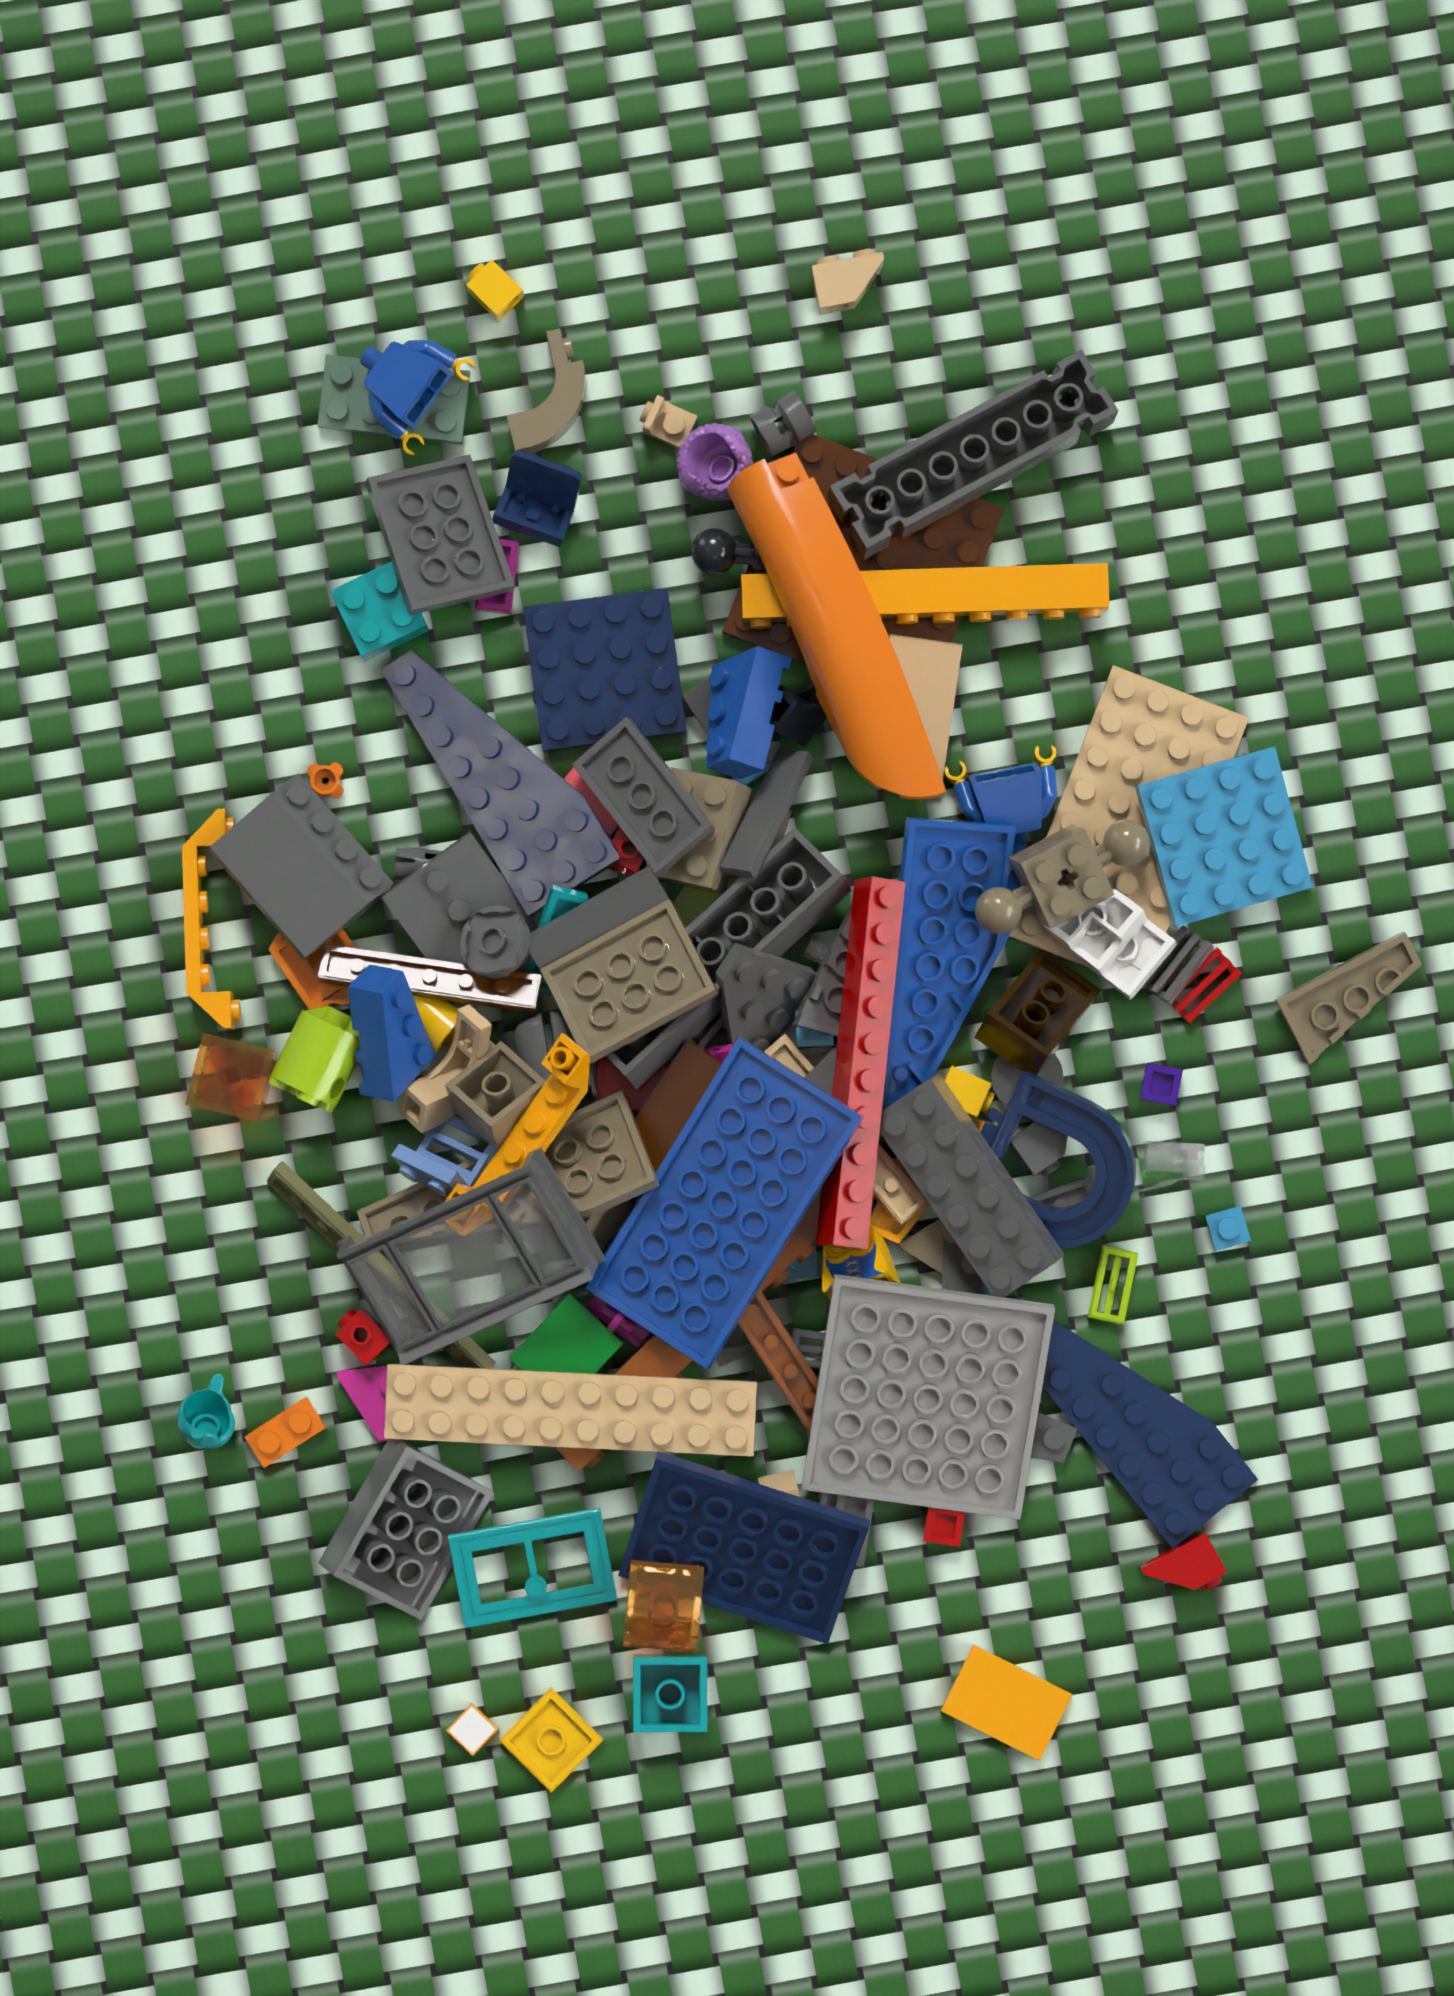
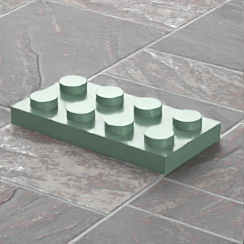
[317,354,471,445]

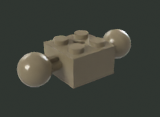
[975,820,1150,934]

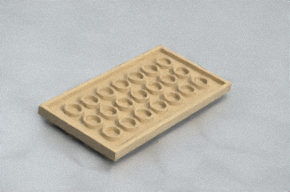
[1009,665,1249,989]

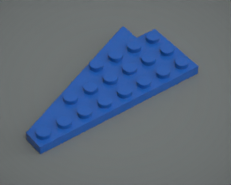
[882,817,1023,1110]

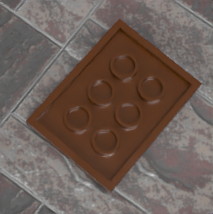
[635,1039,723,1173]

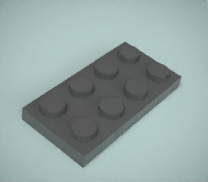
[572,717,716,875]

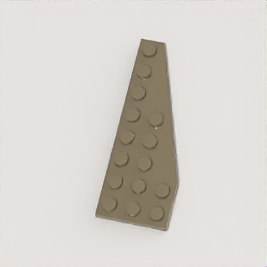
[357,1090,660,1244]

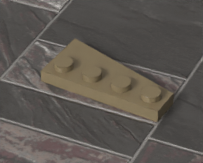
[1274,931,1422,1065]

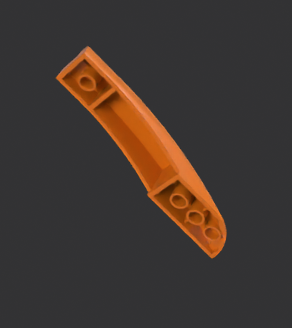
[727,453,946,800]

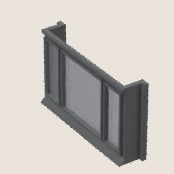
[336,1147,605,1365]

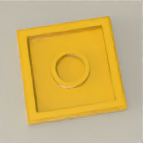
[499,1687,603,1793]

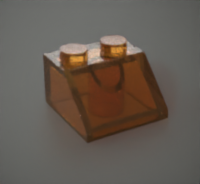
[623,1560,704,1653]

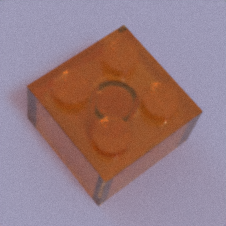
[185,1033,278,1123]

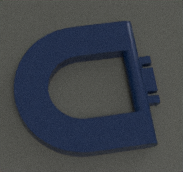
[980,1071,1136,1249]

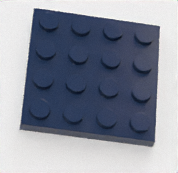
[523,588,687,752]

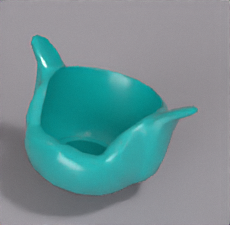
[177,1374,235,1449]

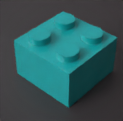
[330,561,430,662]
[633,1654,708,1732]

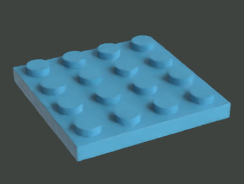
[1135,747,1313,927]

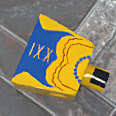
[822,1225,900,1299]

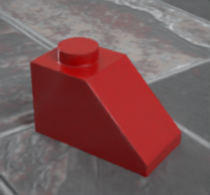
[1138,1531,1227,1592]

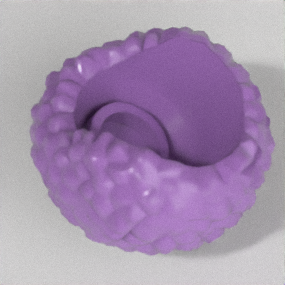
[676,423,754,501]

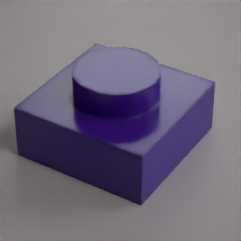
[1139,1063,1183,1106]

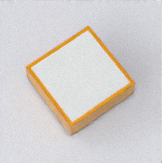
[446,1703,499,1756]

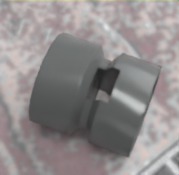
[749,390,817,457]

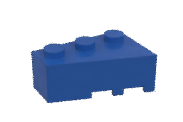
[706,646,792,779]
[348,964,435,1102]

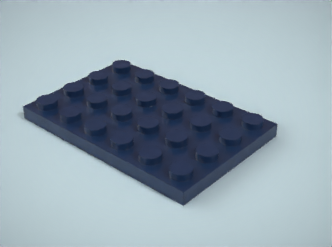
[618,1451,871,1644]

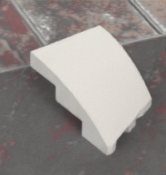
[1043,889,1177,1000]

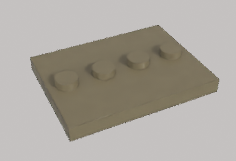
[540,899,719,1064]

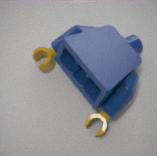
[360,340,476,455]
[945,745,1058,853]

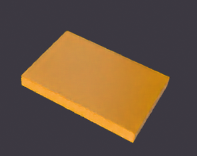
[940,1644,1072,1761]

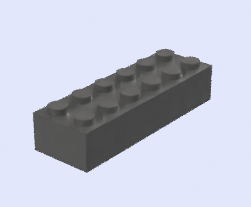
[880,1072,1065,1297]

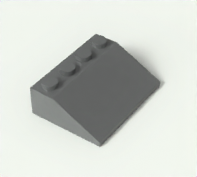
[208,773,394,960]
[318,1439,494,1620]

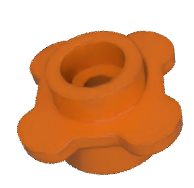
[307,763,344,799]

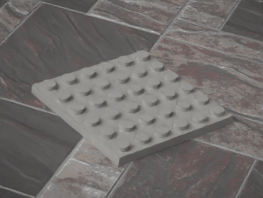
[802,1274,1055,1520]

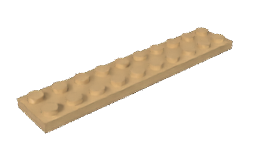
[384,1364,757,1456]

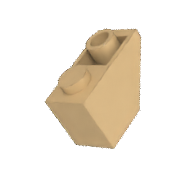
[811,249,884,315]

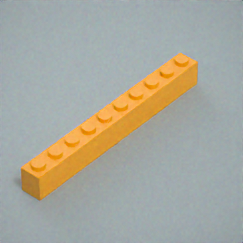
[741,563,1109,629]

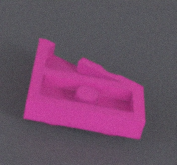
[336,1363,408,1441]

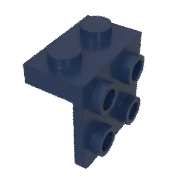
[492,450,582,547]

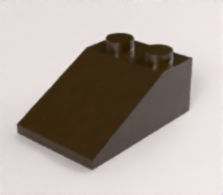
[974,949,1101,1076]

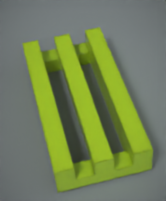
[1087,1245,1138,1325]

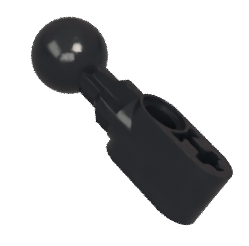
[691,528,766,575]

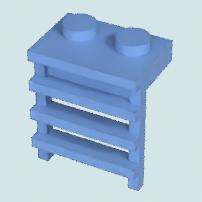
[391,1116,497,1197]

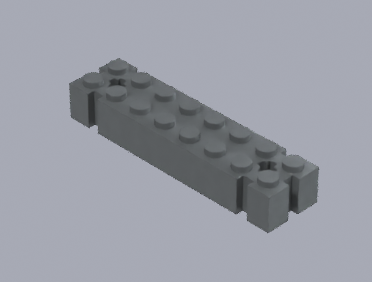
[827,349,1119,560]

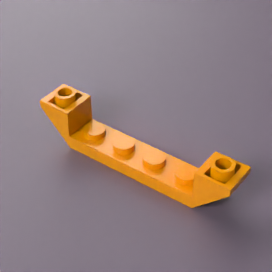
[182,809,241,1030]
[445,1033,590,1236]

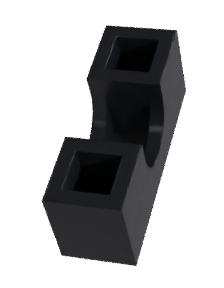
[769,679,827,747]

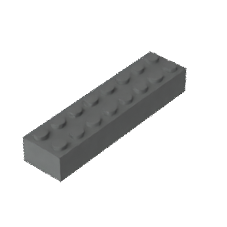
[605,828,852,1090]

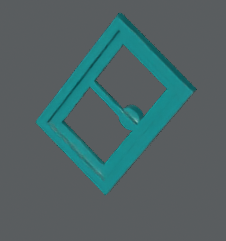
[448,1507,617,1628]

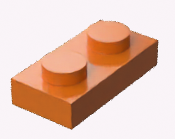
[245,1397,327,1468]

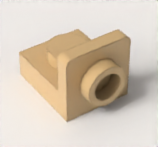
[639,395,698,450]

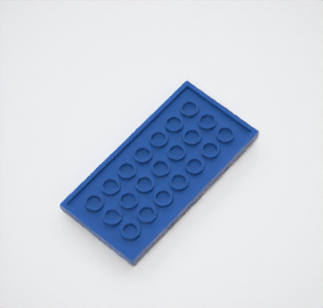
[585,1037,864,1369]

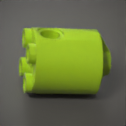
[267,1006,360,1113]

